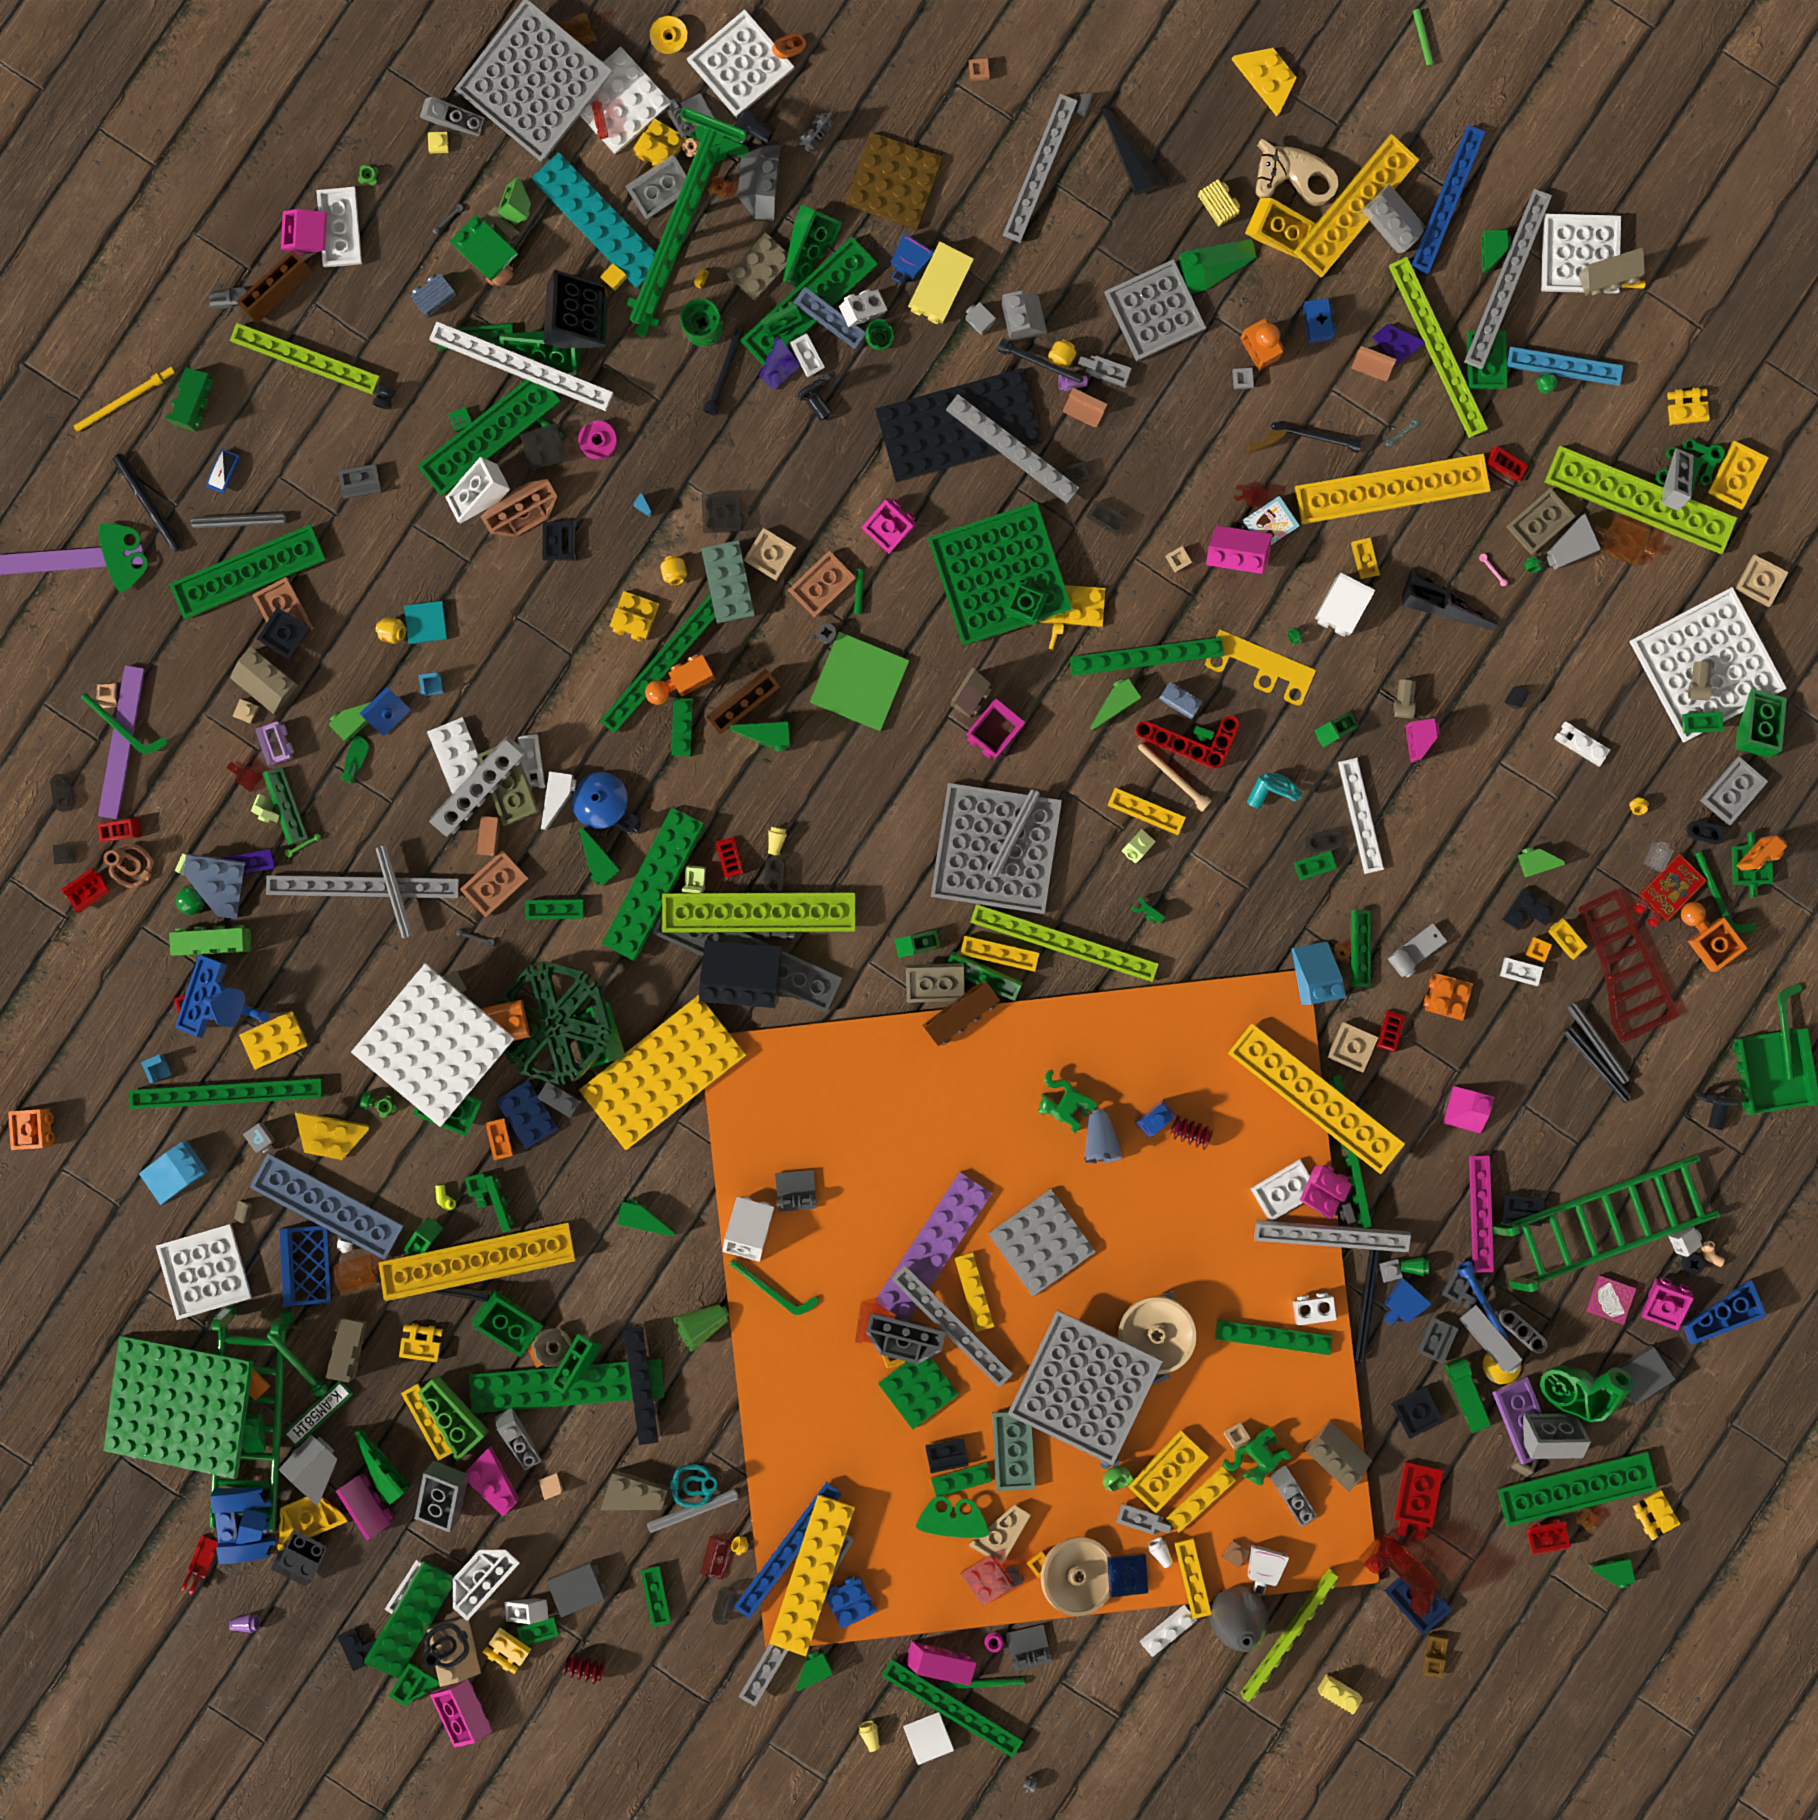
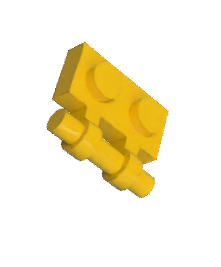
[1667,387,1710,425]
[399,1323,443,1362]
[1633,1489,1680,1540]
[483,1628,531,1674]

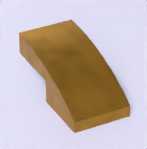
[1247,429,1286,454]
[1422,1633,1449,1678]

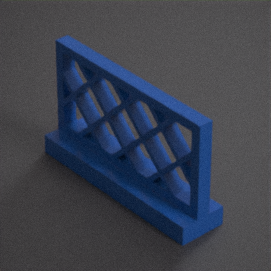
[279,1226,331,1307]

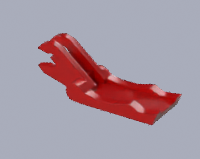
[181,1535,218,1595]

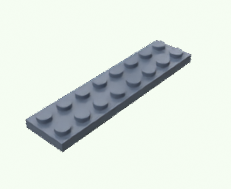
[249,1153,404,1260]

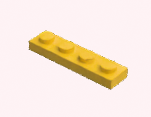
[1107,788,1186,835]
[960,936,1039,972]
[954,1252,994,1332]
[401,1383,453,1461]
[1165,1466,1236,1533]
[1174,1538,1211,1619]

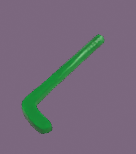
[81,692,168,754]
[1695,851,1756,933]
[1778,984,1802,1080]
[729,1258,818,1315]
[933,1678,1025,1710]

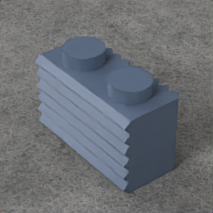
[410,274,456,318]
[1159,682,1202,719]

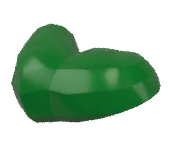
[1540,1366,1634,1423]

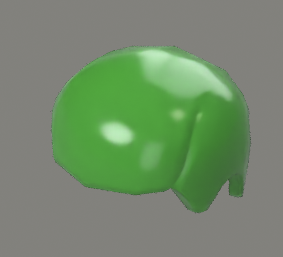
[1102,1466,1133,1492]

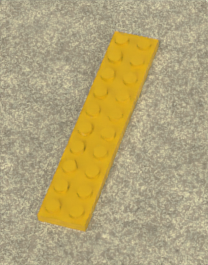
[1294,453,1490,525]
[1228,1023,1405,1174]
[378,1223,575,1301]

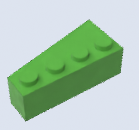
[418,1375,489,1462]

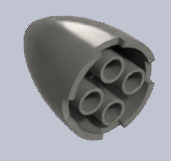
[1209,1585,1268,1652]

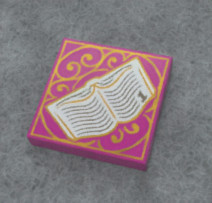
[1586,1275,1636,1325]

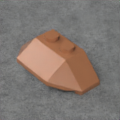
[481,479,557,537]

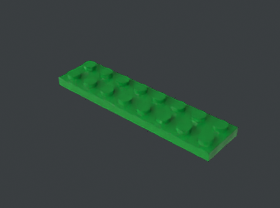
[740,236,878,366]
[417,380,561,497]
[169,524,327,620]
[602,807,705,961]
[1497,1451,1657,1527]

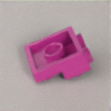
[861,498,917,553]
[1300,1164,1352,1218]
[1641,1278,1694,1331]

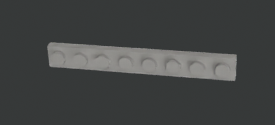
[1003,94,1077,243]
[946,395,1079,503]
[1254,1220,1411,1252]
[891,1264,1013,1388]

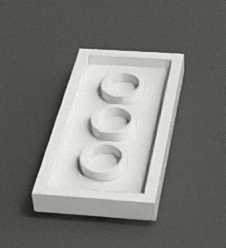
[316,187,362,267]
[427,717,483,801]

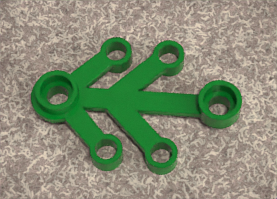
[1655,439,1725,492]

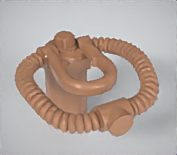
[104,843,153,889]

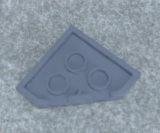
[183,854,245,919]

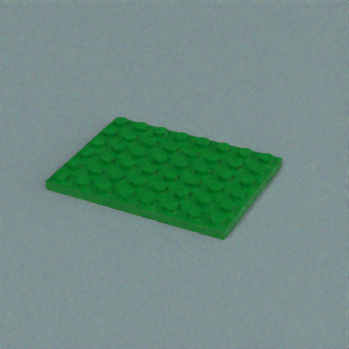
[103,1336,254,1479]

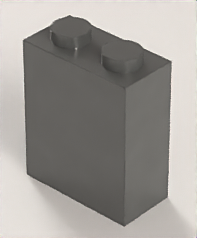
[1617,1345,1675,1405]
[547,1560,607,1617]

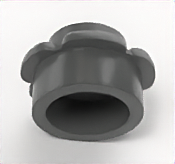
[1023,1774,1038,1793]

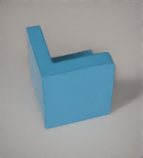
[419,672,444,696]
[141,1054,172,1083]

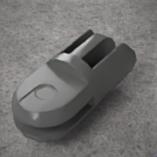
[209,287,248,310]

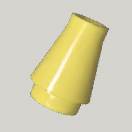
[768,826,787,855]
[859,1720,880,1752]

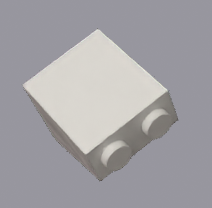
[1315,573,1375,636]
[723,1197,774,1262]

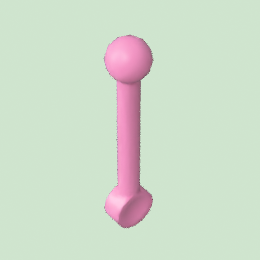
[1479,554,1508,586]

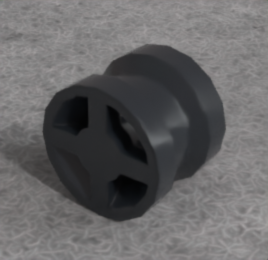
[1681,1254,1704,1274]

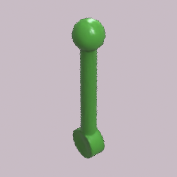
[285,833,321,857]

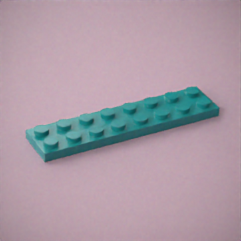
[531,152,656,289]

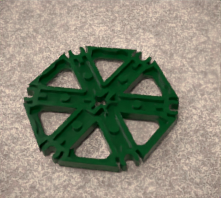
[498,961,612,1085]

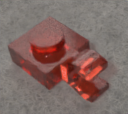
[226,762,262,792]

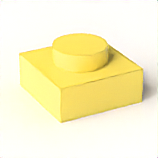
[428,132,449,154]

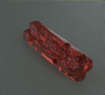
[591,101,608,139]

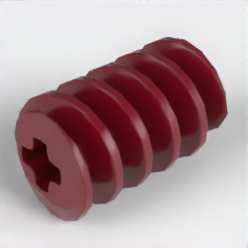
[1170,1115,1213,1150]
[562,1653,605,1685]

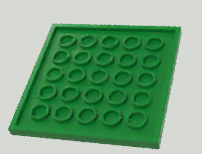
[928,502,1072,647]

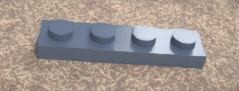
[793,287,865,349]

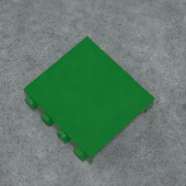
[1733,1028,1818,1115]

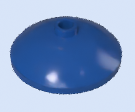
[572,772,628,829]

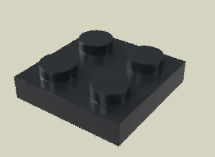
[257,607,311,660]
[1391,1386,1444,1439]

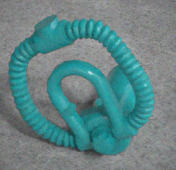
[1247,773,1302,808]
[670,1464,717,1508]

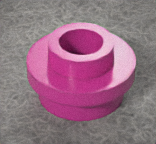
[984,1632,1004,1652]

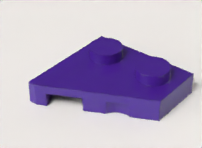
[1372,324,1425,367]
[759,337,800,391]

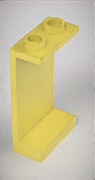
[908,241,973,324]

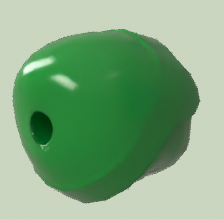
[1536,373,1558,394]

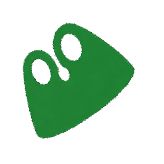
[98,523,148,593]
[916,1496,989,1538]

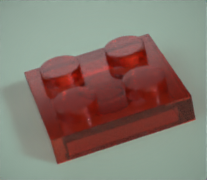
[961,1553,1015,1605]

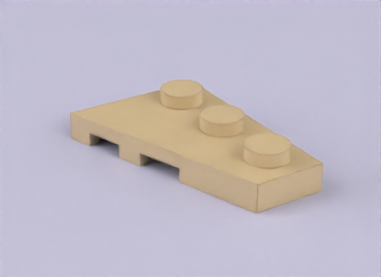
[969,1505,1031,1566]

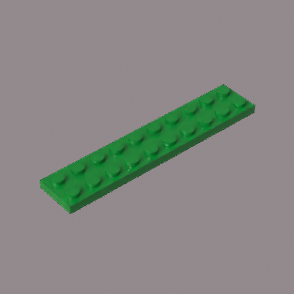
[469,1358,664,1413]

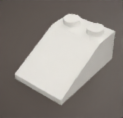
[445,457,510,523]

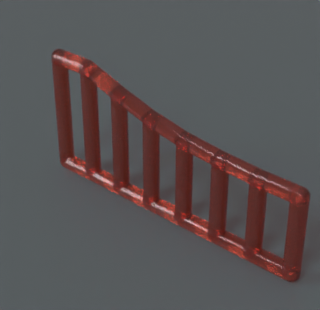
[1578,889,1679,1043]

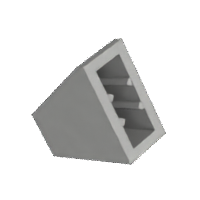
[1547,514,1600,570]

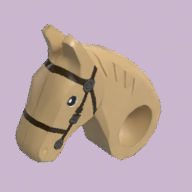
[1256,139,1338,207]

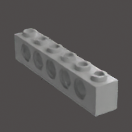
[429,735,525,837]

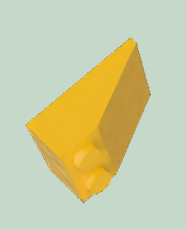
[1245,198,1316,259]

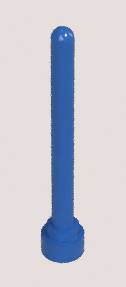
[1457,1261,1509,1342]

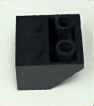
[271,1530,327,1586]

